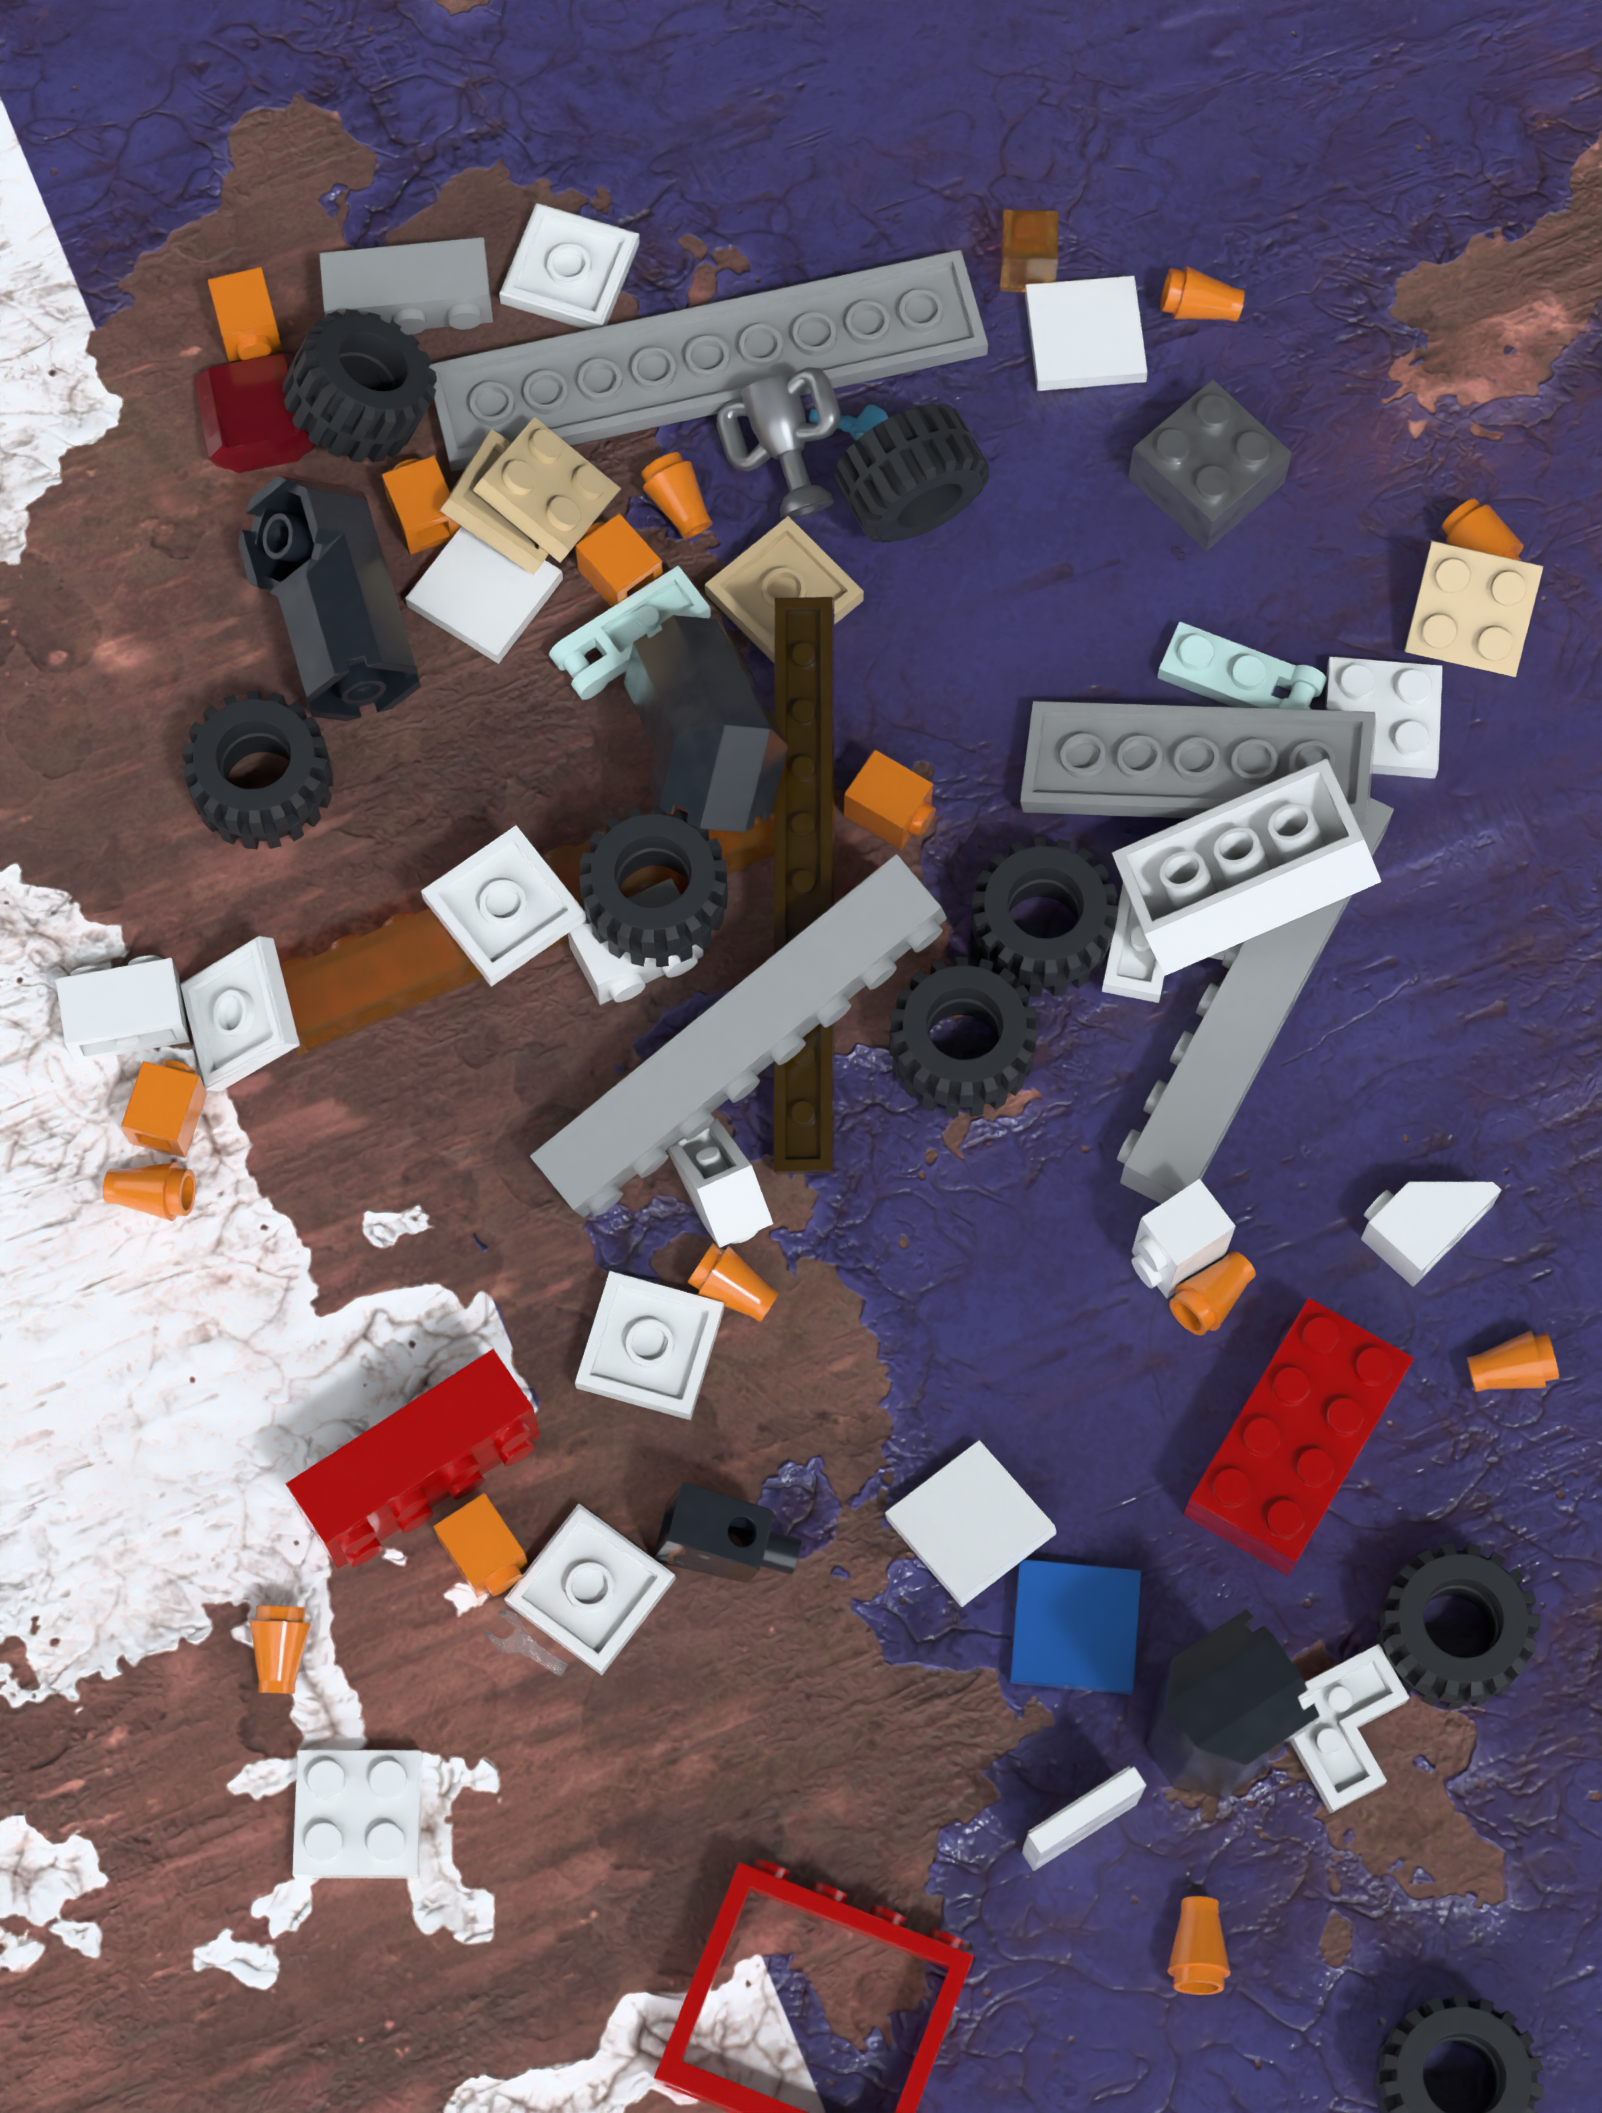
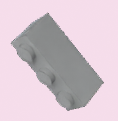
[319,237,493,335]

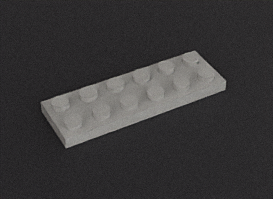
[1020,701,1376,825]

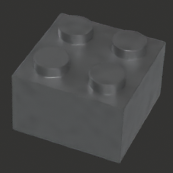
[1128,380,1292,551]

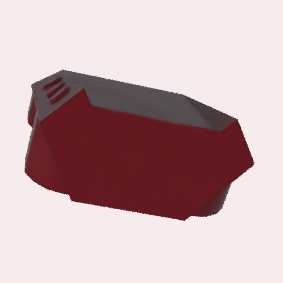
[194,353,316,473]

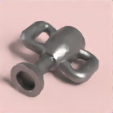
[717,367,840,520]

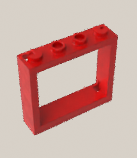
[654,1859,974,2113]

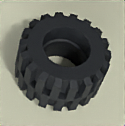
[282,310,437,463]
[835,404,990,543]
[182,691,333,850]
[579,805,728,967]
[970,837,1118,997]
[889,956,1038,1117]
[1376,1543,1540,1709]
[1373,1995,1544,2113]

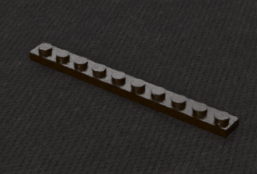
[774,597,835,1174]

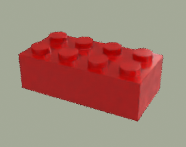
[1183,1298,1414,1577]
[285,1349,541,1569]

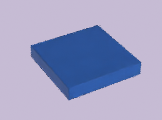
[1010,1560,1141,1695]

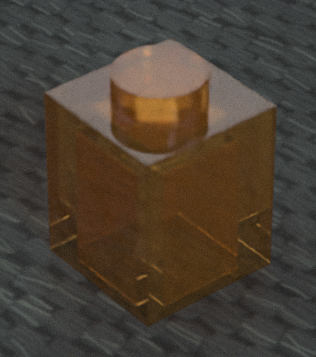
[1000,210,1058,292]

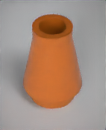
[1160,265,1245,322]
[641,452,712,539]
[103,1162,196,1221]
[687,1243,779,1323]
[1169,1251,1256,1336]
[1466,1330,1559,1392]
[250,1605,311,1694]
[1168,1896,1231,1995]

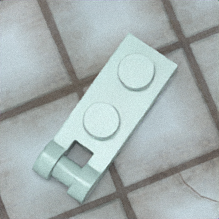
[549,566,711,700]
[1157,622,1326,710]

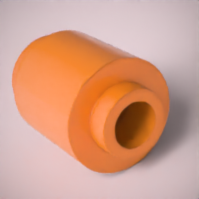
[1441,498,1524,560]

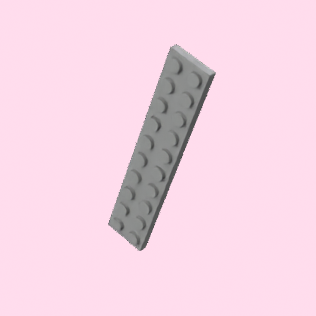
[429,250,988,472]

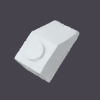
[667,1118,773,1248]
[1361,1182,1501,1287]

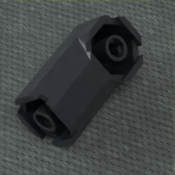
[238,476,421,721]
[624,615,788,832]
[1145,1610,1320,1799]

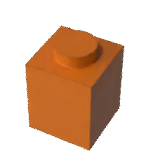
[208,267,282,363]
[382,456,460,555]
[575,513,663,608]
[844,750,936,850]
[121,1060,207,1158]
[433,1493,528,1599]

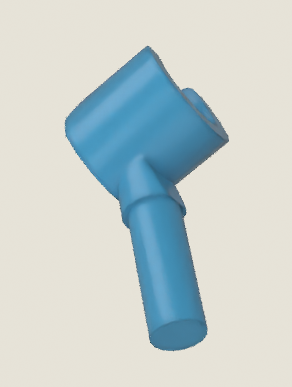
[809,405,888,441]

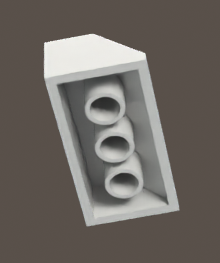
[1112,759,1381,976]

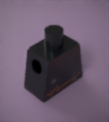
[653,1482,801,1583]

